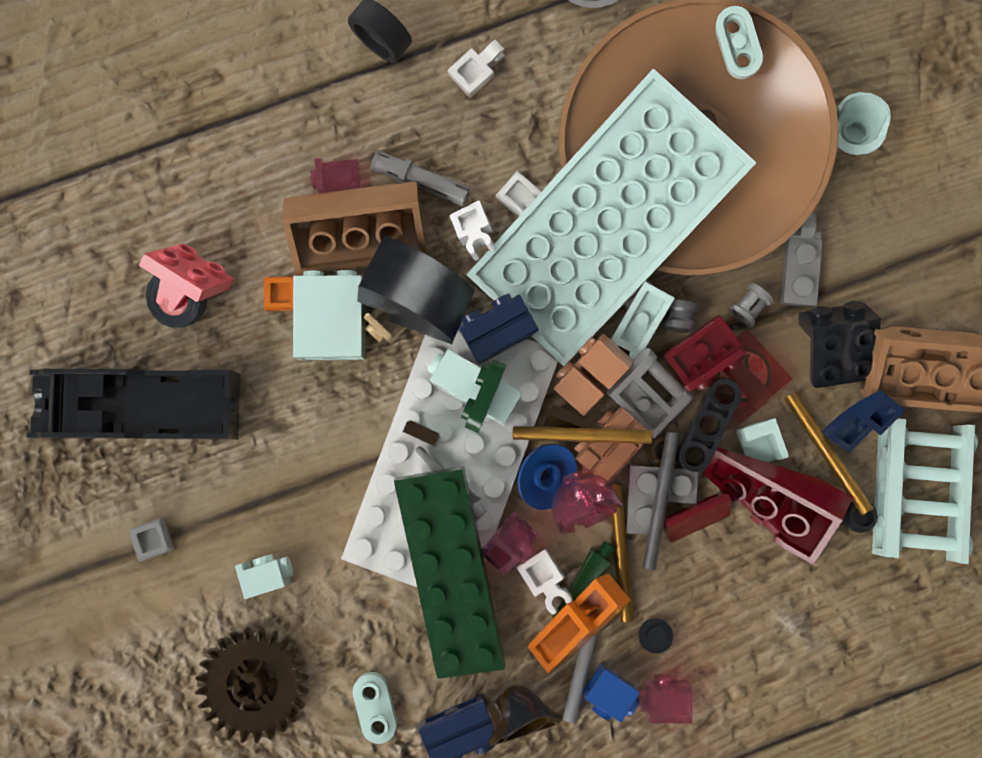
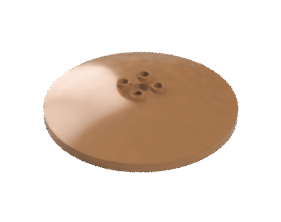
[559,0,838,275]

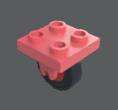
[139,244,235,328]

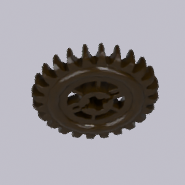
[195,627,309,744]

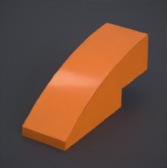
[527,574,631,674]

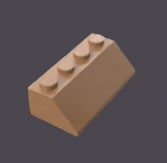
[281,181,427,276]

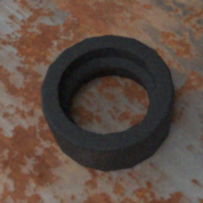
[348,0,412,63]

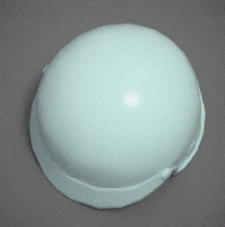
[836,92,891,155]

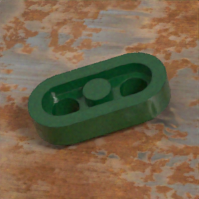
[461,360,507,433]

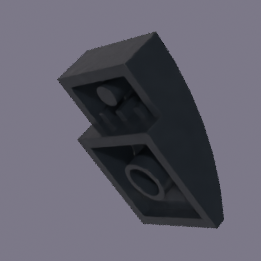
[357,235,475,345]

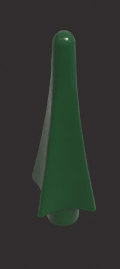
[552,541,615,618]

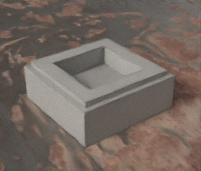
[128,518,175,562]

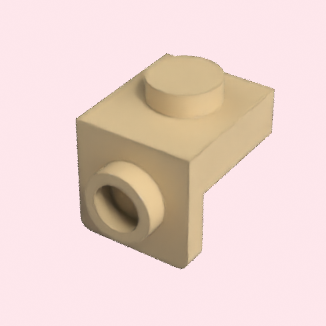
[363,309,406,344]

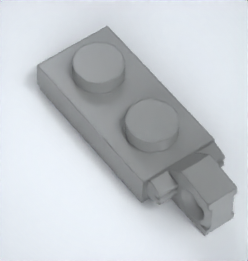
[780,213,822,308]

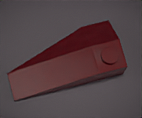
[703,447,853,565]

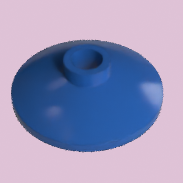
[518,444,577,510]

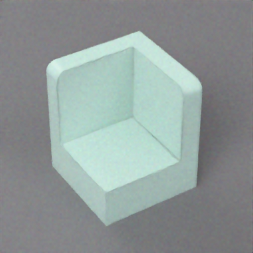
[735,418,789,462]

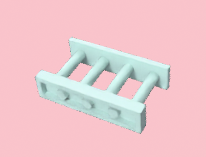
[872,419,978,564]

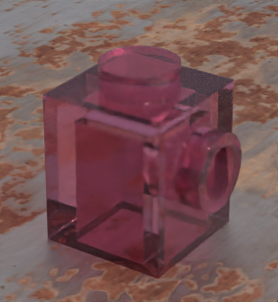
[482,512,539,575]
[639,674,693,724]

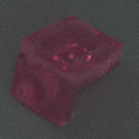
[310,158,361,193]

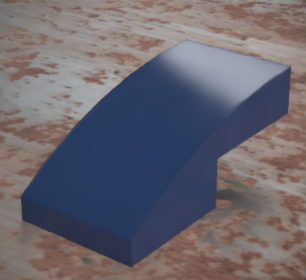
[822,390,905,453]

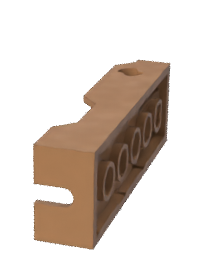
[860,326,982,413]

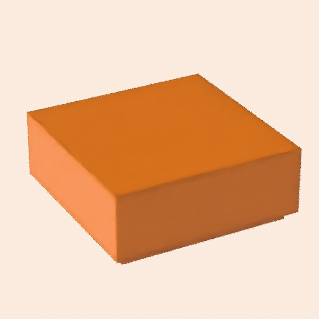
[264,277,293,312]

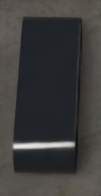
[678,377,741,472]

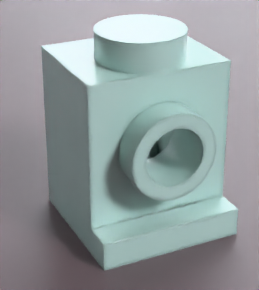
[235,554,293,599]

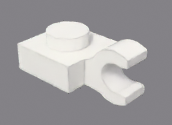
[447,40,505,98]

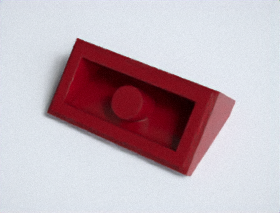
[663,492,731,542]

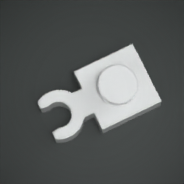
[450,200,495,261]
[516,548,573,615]

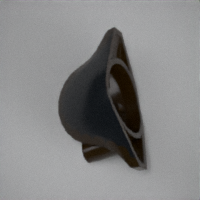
[487,685,563,746]

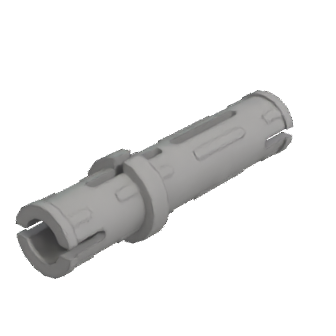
[370,150,470,207]

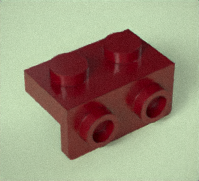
[663,314,747,392]

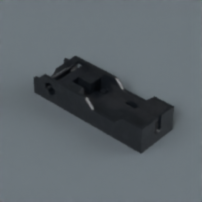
[26,368,240,440]

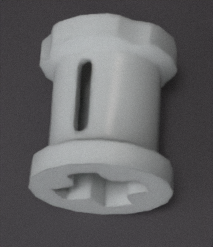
[728,283,773,328]

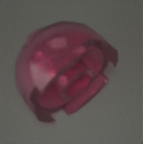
[551,471,623,534]

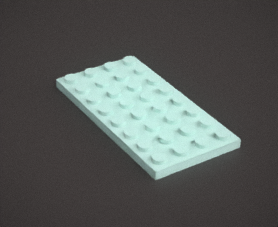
[467,68,756,366]

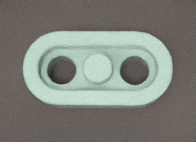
[715,6,763,79]
[353,672,397,744]

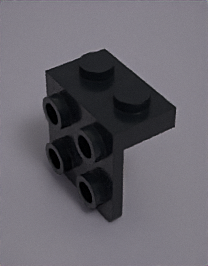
[799,301,881,388]

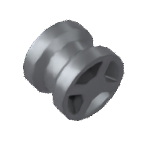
[662,300,699,333]

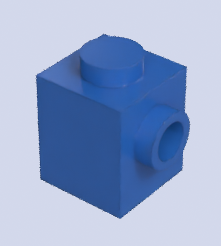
[583,663,640,723]

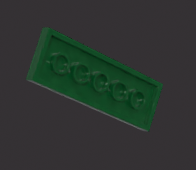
[394,466,506,679]

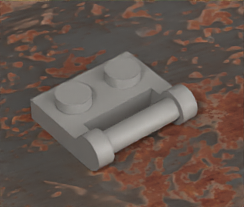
[606,348,694,439]

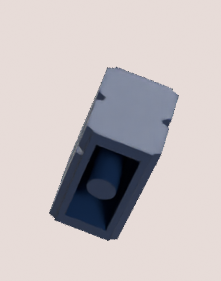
[458,293,539,365]
[418,694,496,758]

